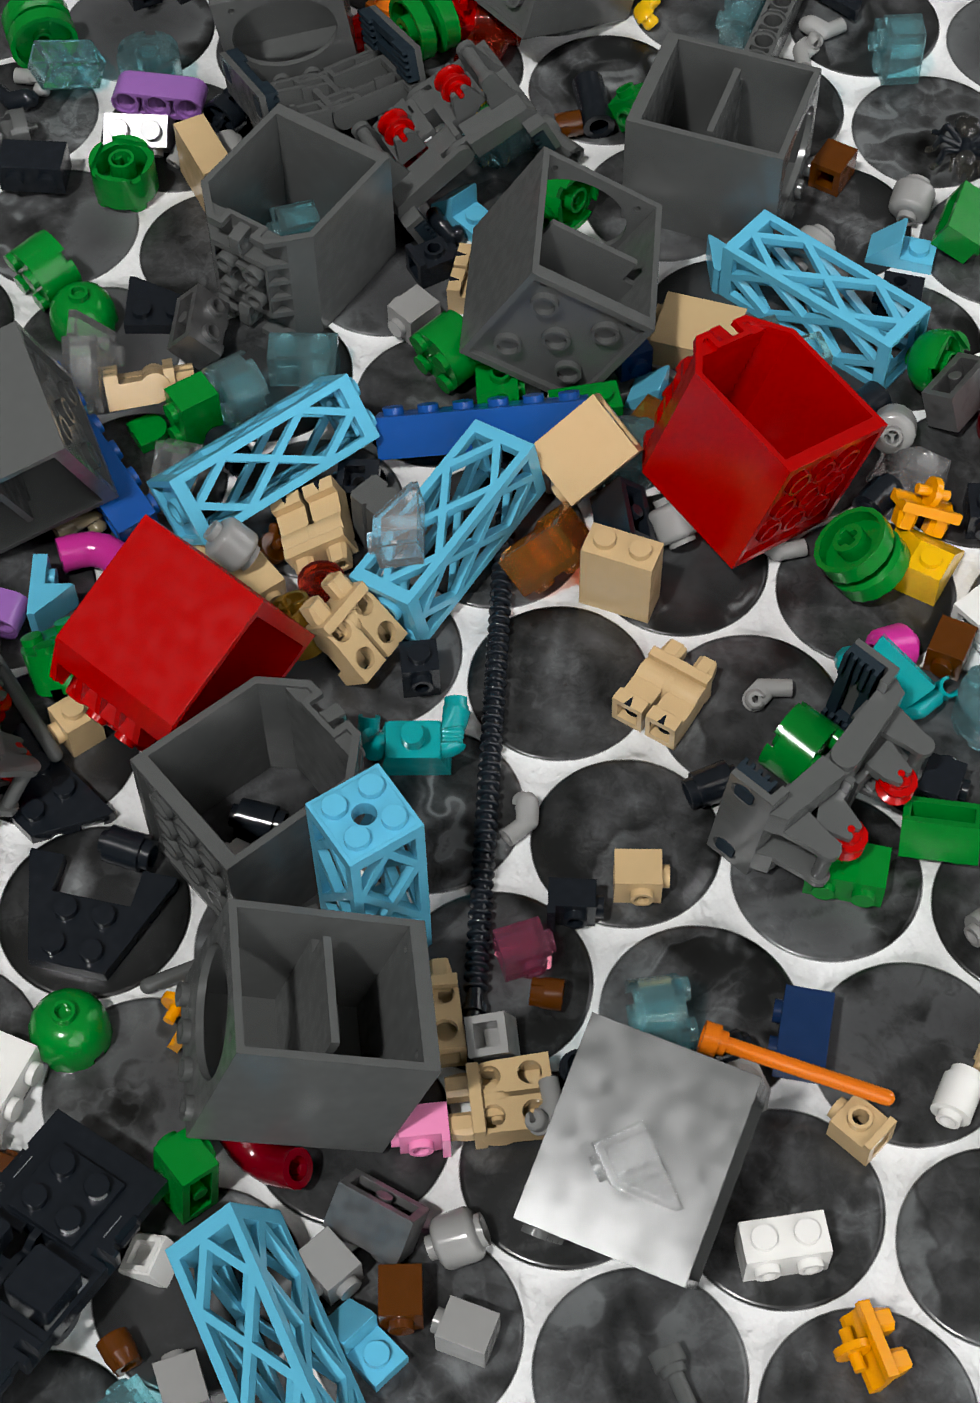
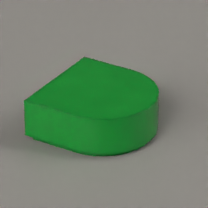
[126,414,168,454]

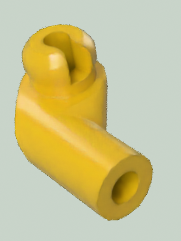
[633,0,661,30]

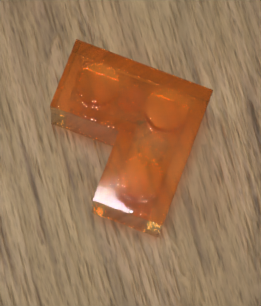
[498,500,589,597]

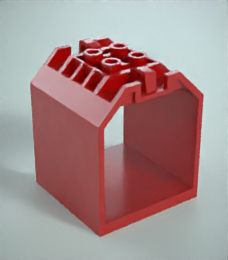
[642,315,888,569]
[49,514,315,752]

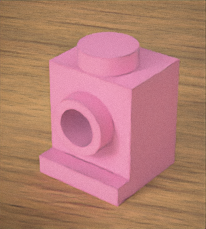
[391,1101,451,1158]

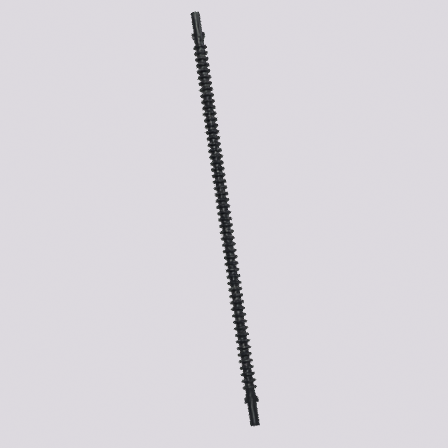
[462,451,516,1053]

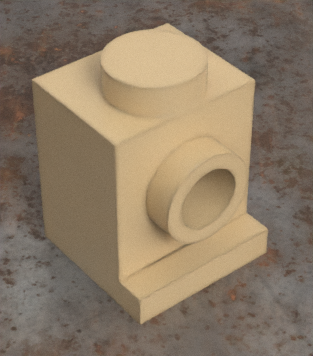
[826,1095,897,1167]

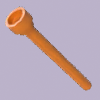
[696,1020,895,1106]

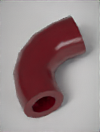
[219,1140,313,1190]

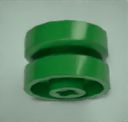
[1,0,79,72]
[389,0,461,61]
[813,506,910,602]

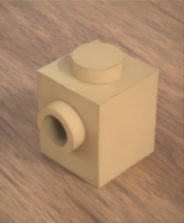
[47,695,107,758]
[613,849,670,906]

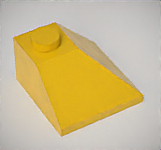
[893,527,965,607]

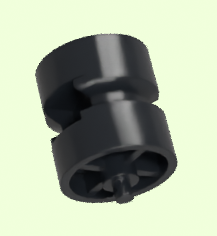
[204,87,251,133]

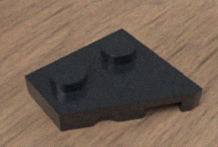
[124,276,181,334]

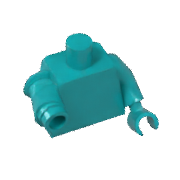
[834,633,959,721]
[357,695,471,776]

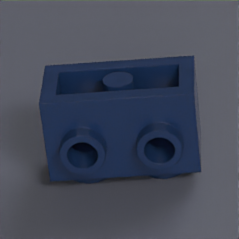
[767,984,835,1085]

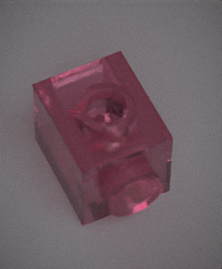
[493,916,557,982]

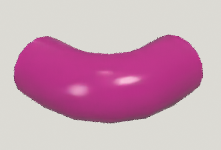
[55,531,125,573]

